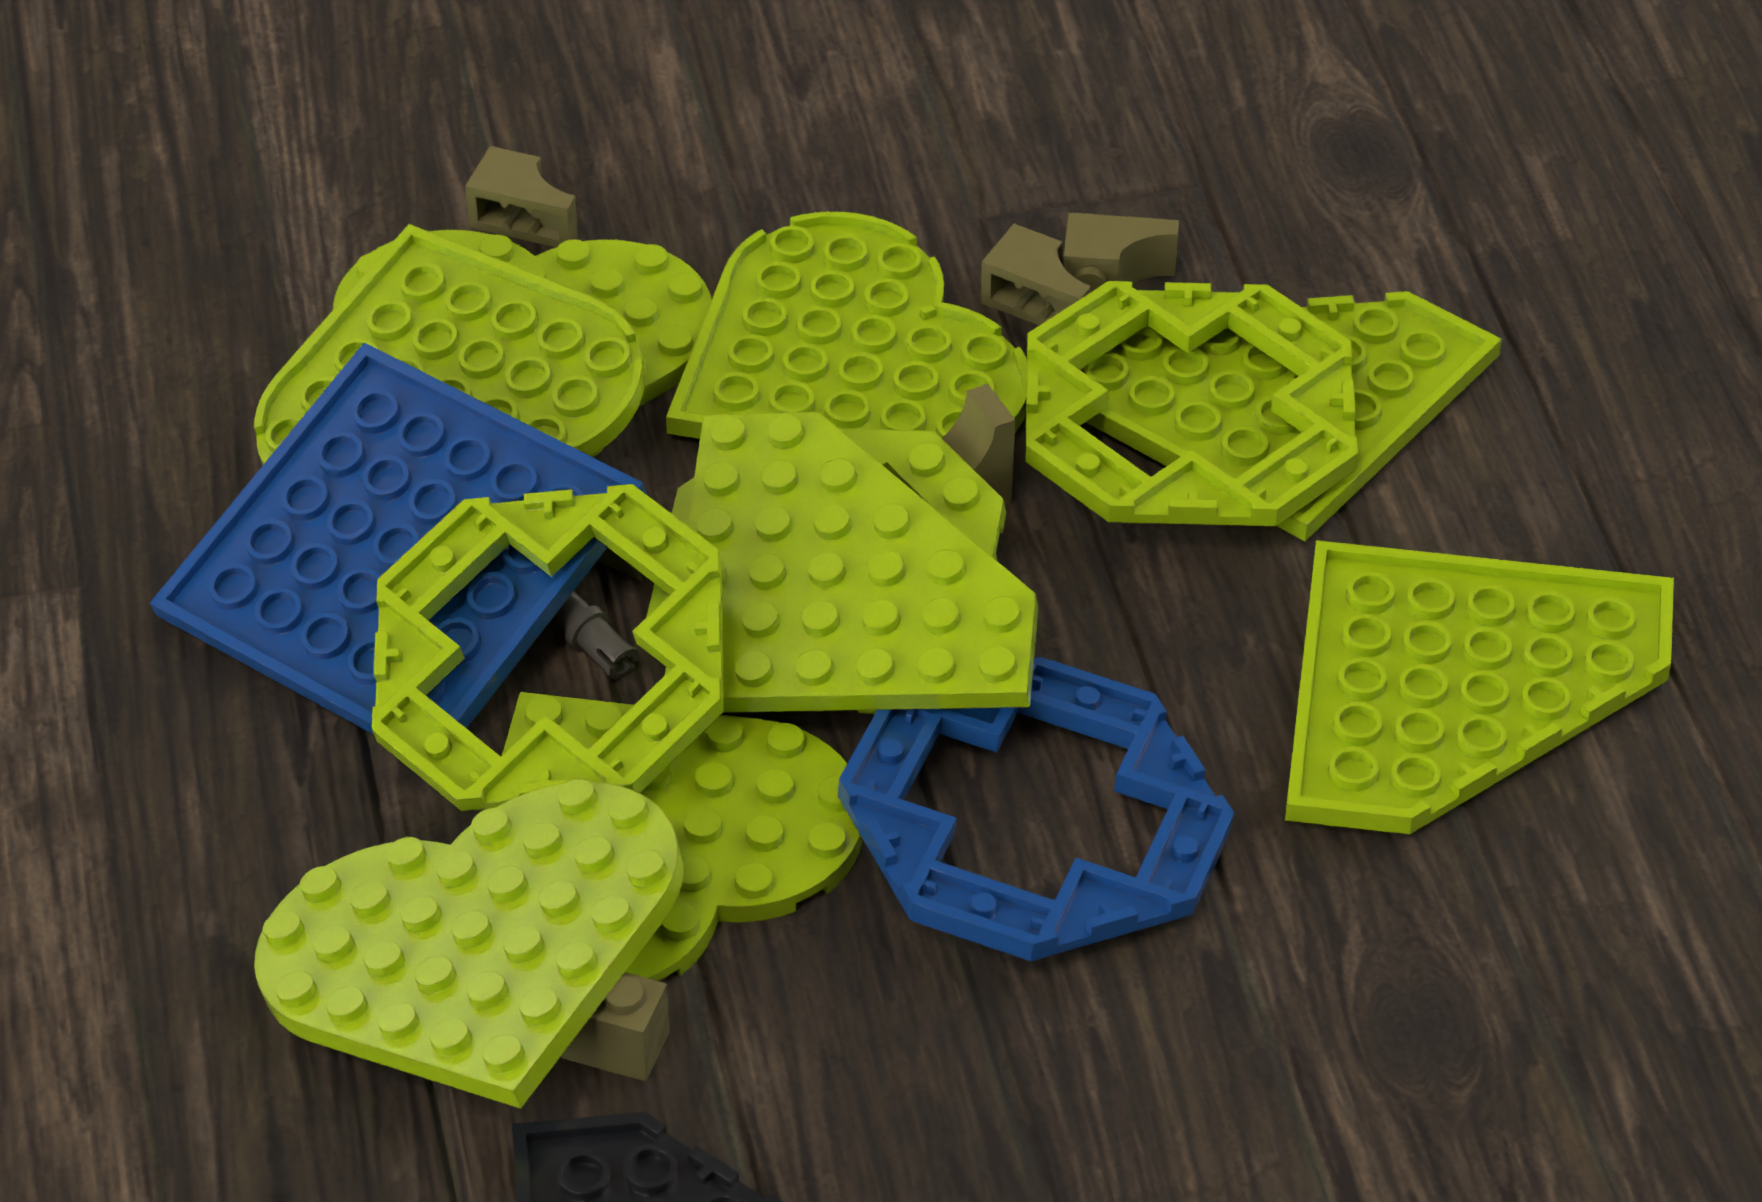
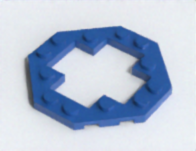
[838,657,1234,961]

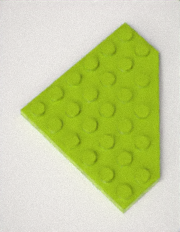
[1081,291,1502,541]
[665,412,1038,712]
[1285,540,1674,834]

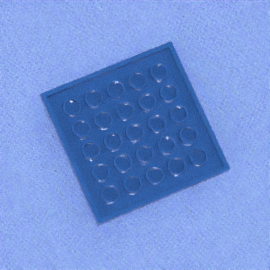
[150,343,647,735]

